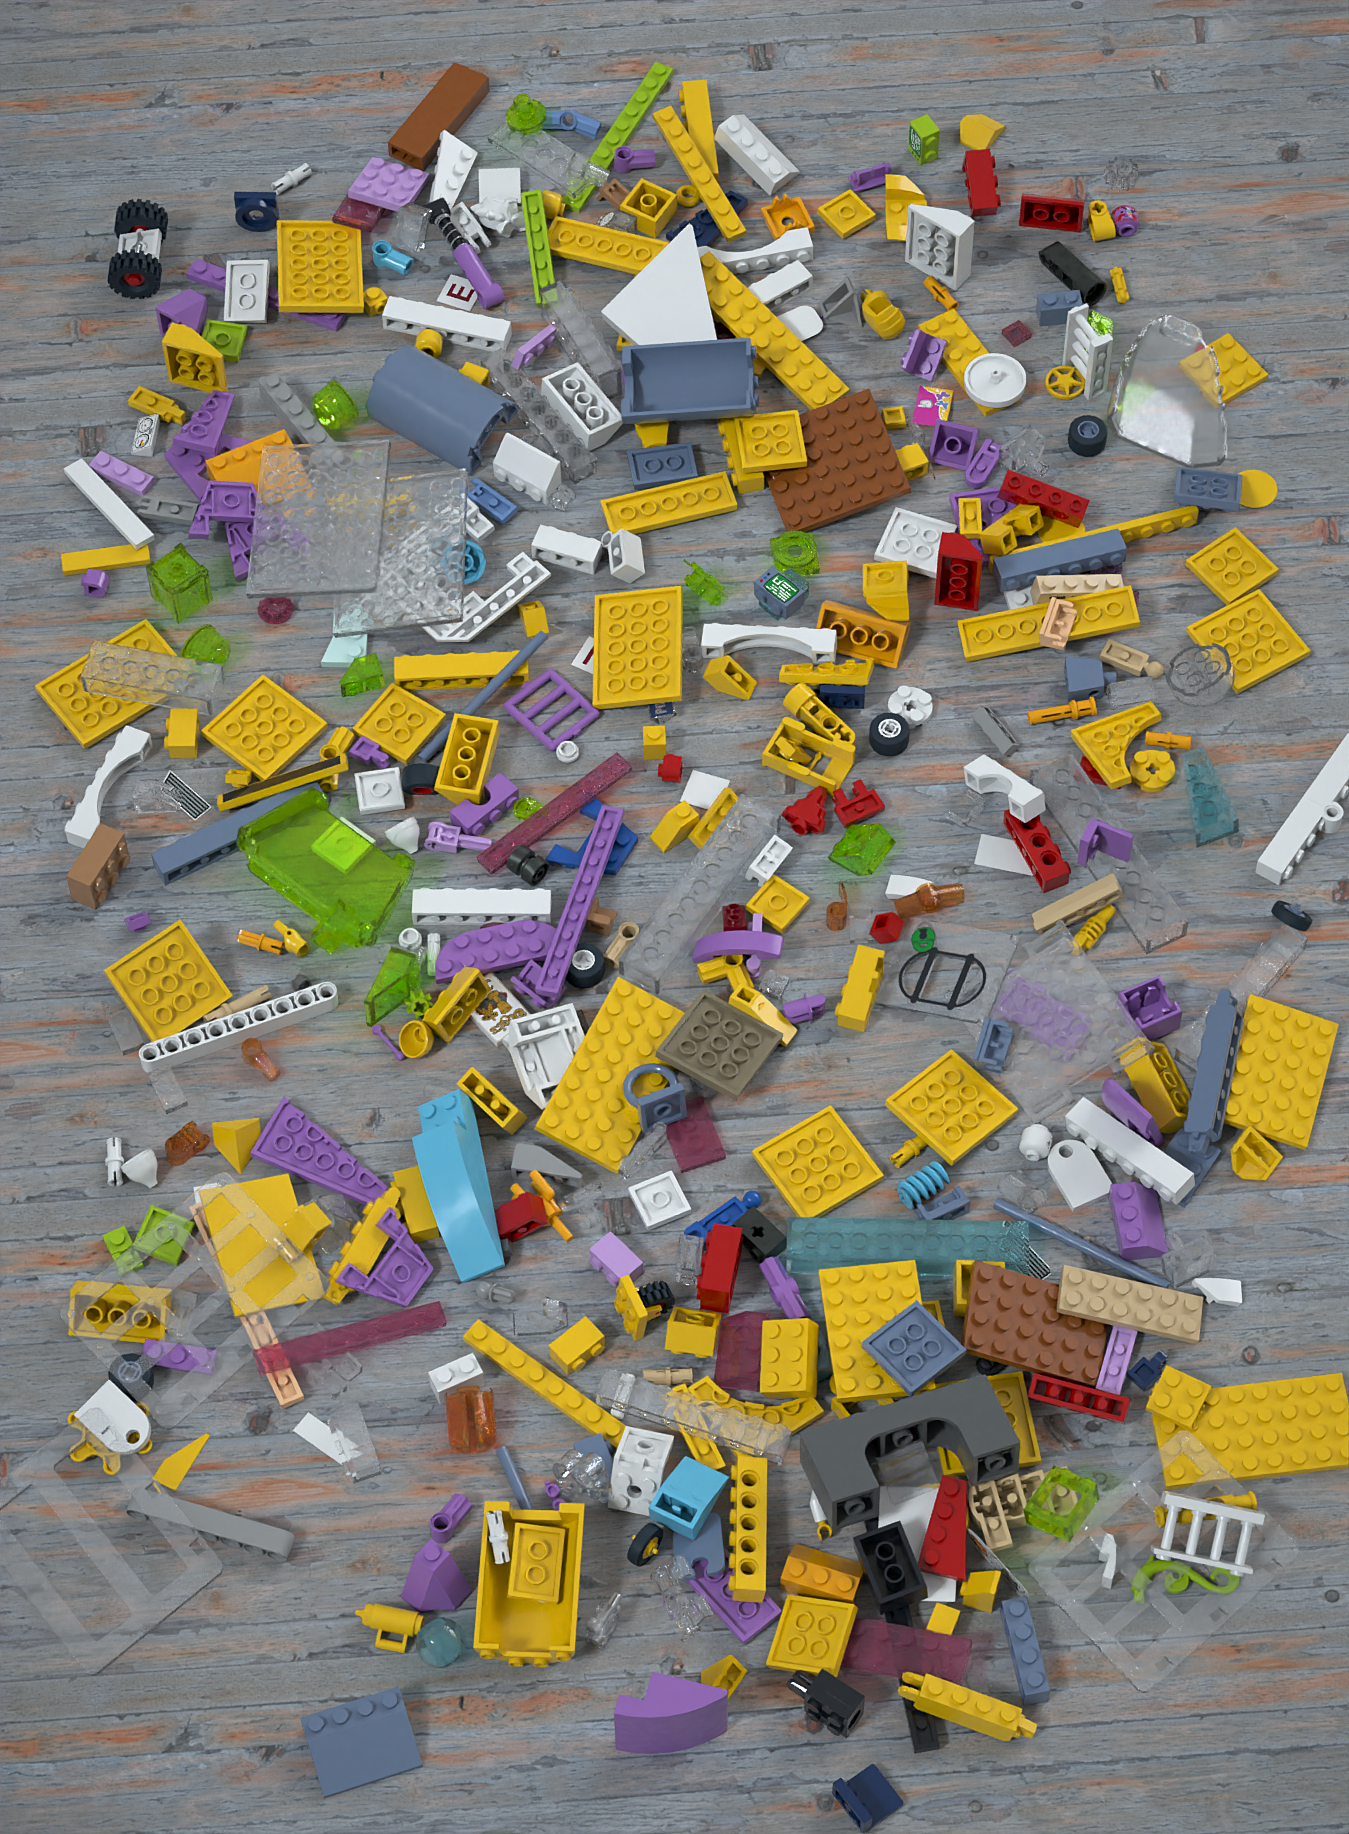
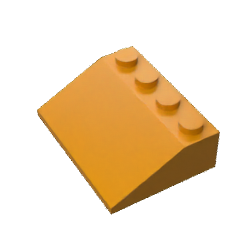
[205,429,313,508]

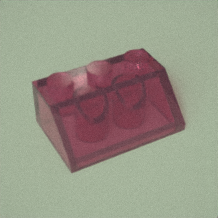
[714,1311,771,1392]

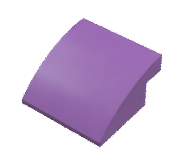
[614,1672,728,1754]

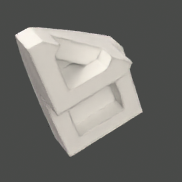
[1192,1278,1242,1307]

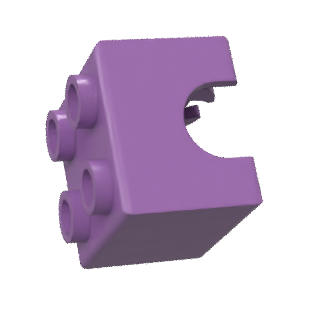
[1116,975,1182,1041]

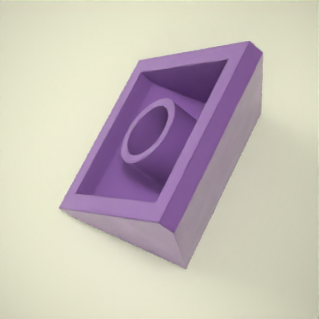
[928,419,979,470]

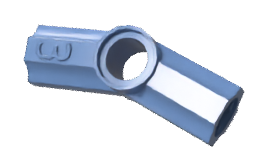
[538,109,602,139]

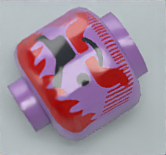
[1111,205,1139,237]

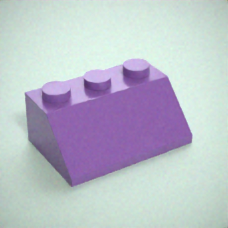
[1108,1182,1169,1261]

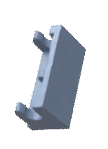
[973,1017,1014,1074]
[914,1186,970,1232]

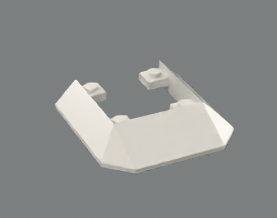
[380,495,551,642]

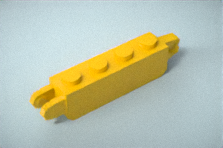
[324,1187,401,1305]
[898,1671,1037,1741]

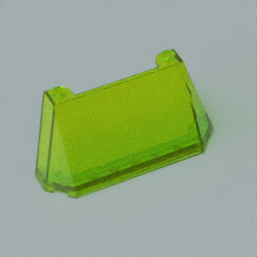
[236,786,416,948]

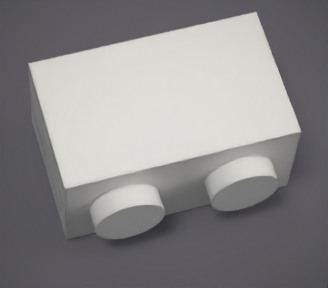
[428,1353,484,1404]

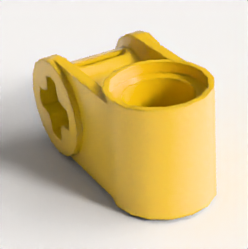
[1087,200,1116,242]

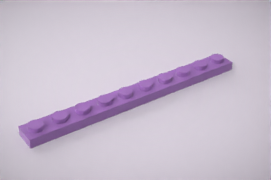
[535,805,625,998]

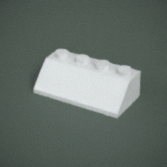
[714,115,800,196]
[541,362,623,452]

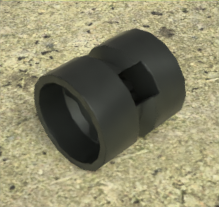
[506,844,550,886]

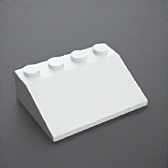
[905,204,975,291]

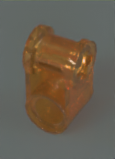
[165,1121,210,1166]

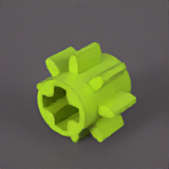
[404,988,433,1019]

